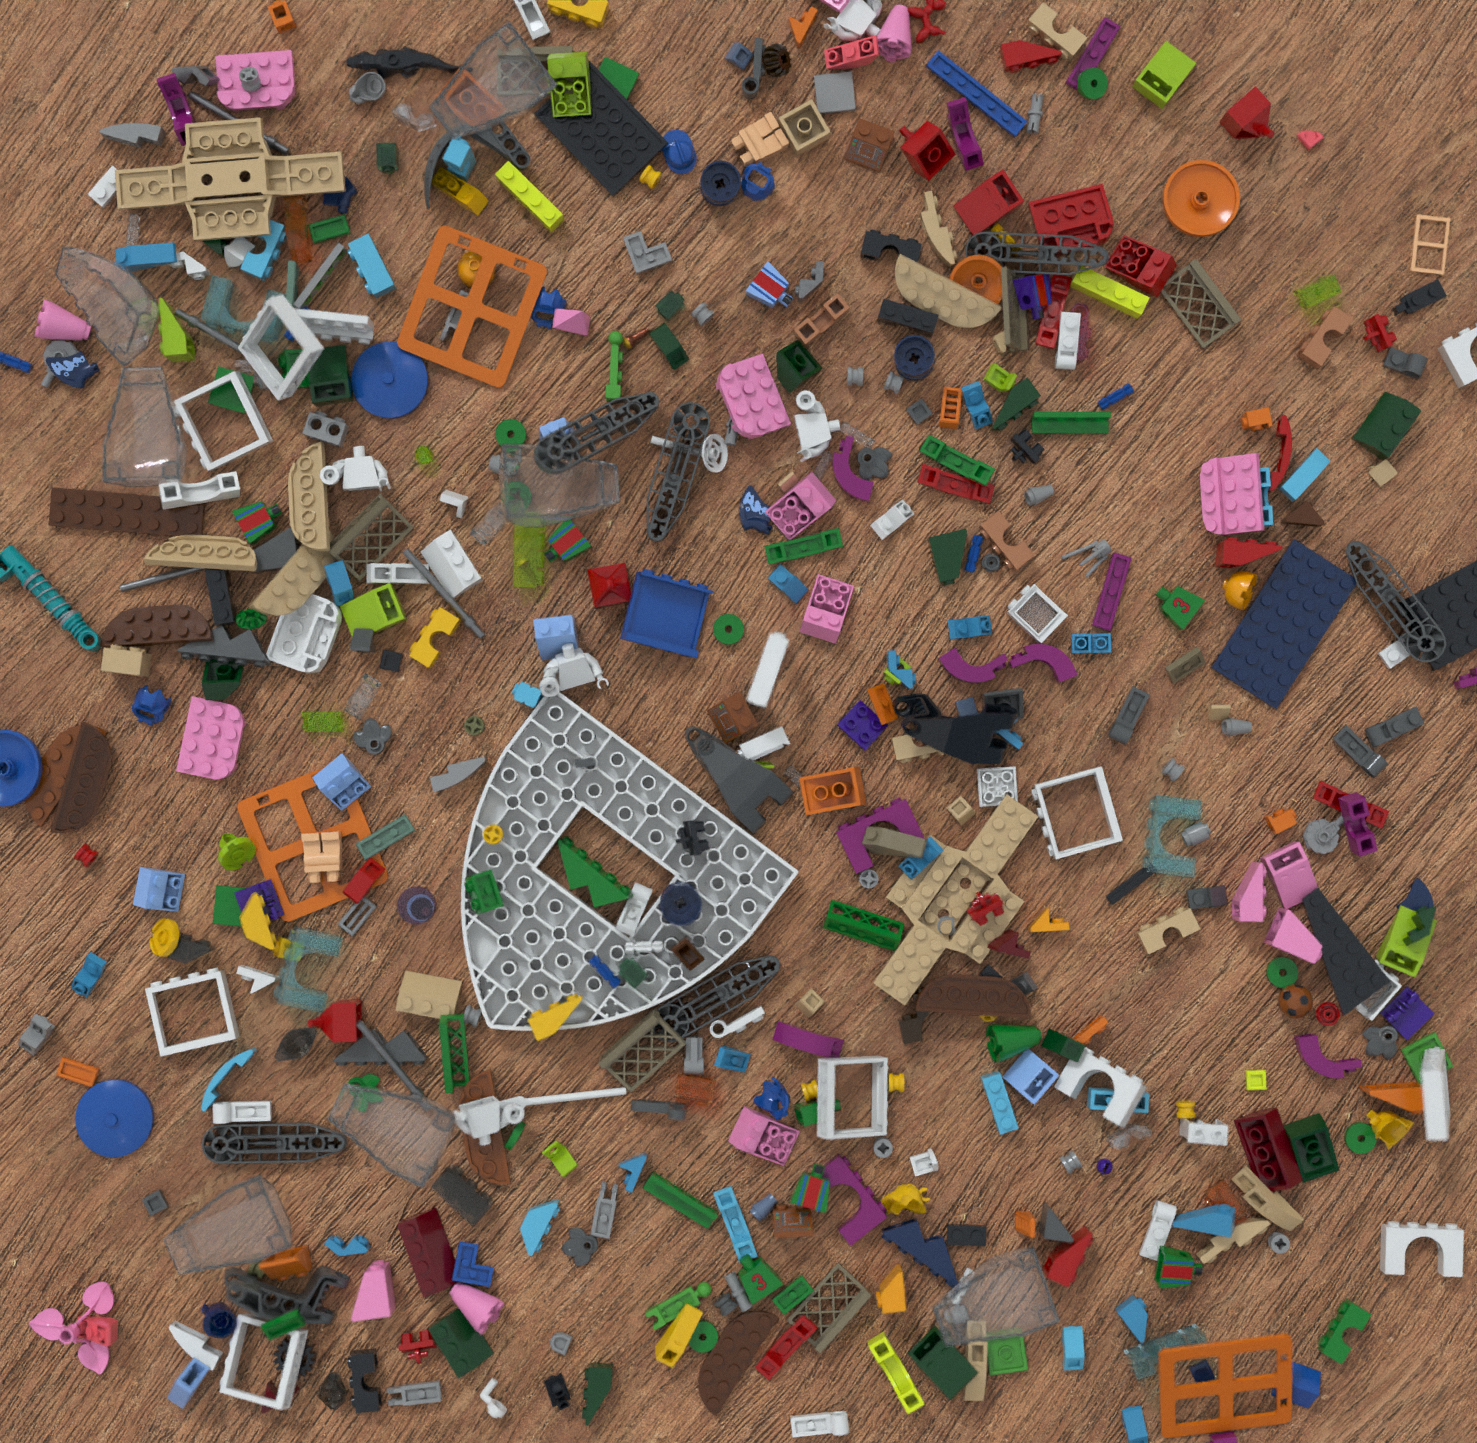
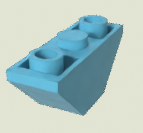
[520,1199,560,1256]

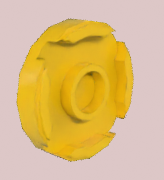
[150,918,179,957]

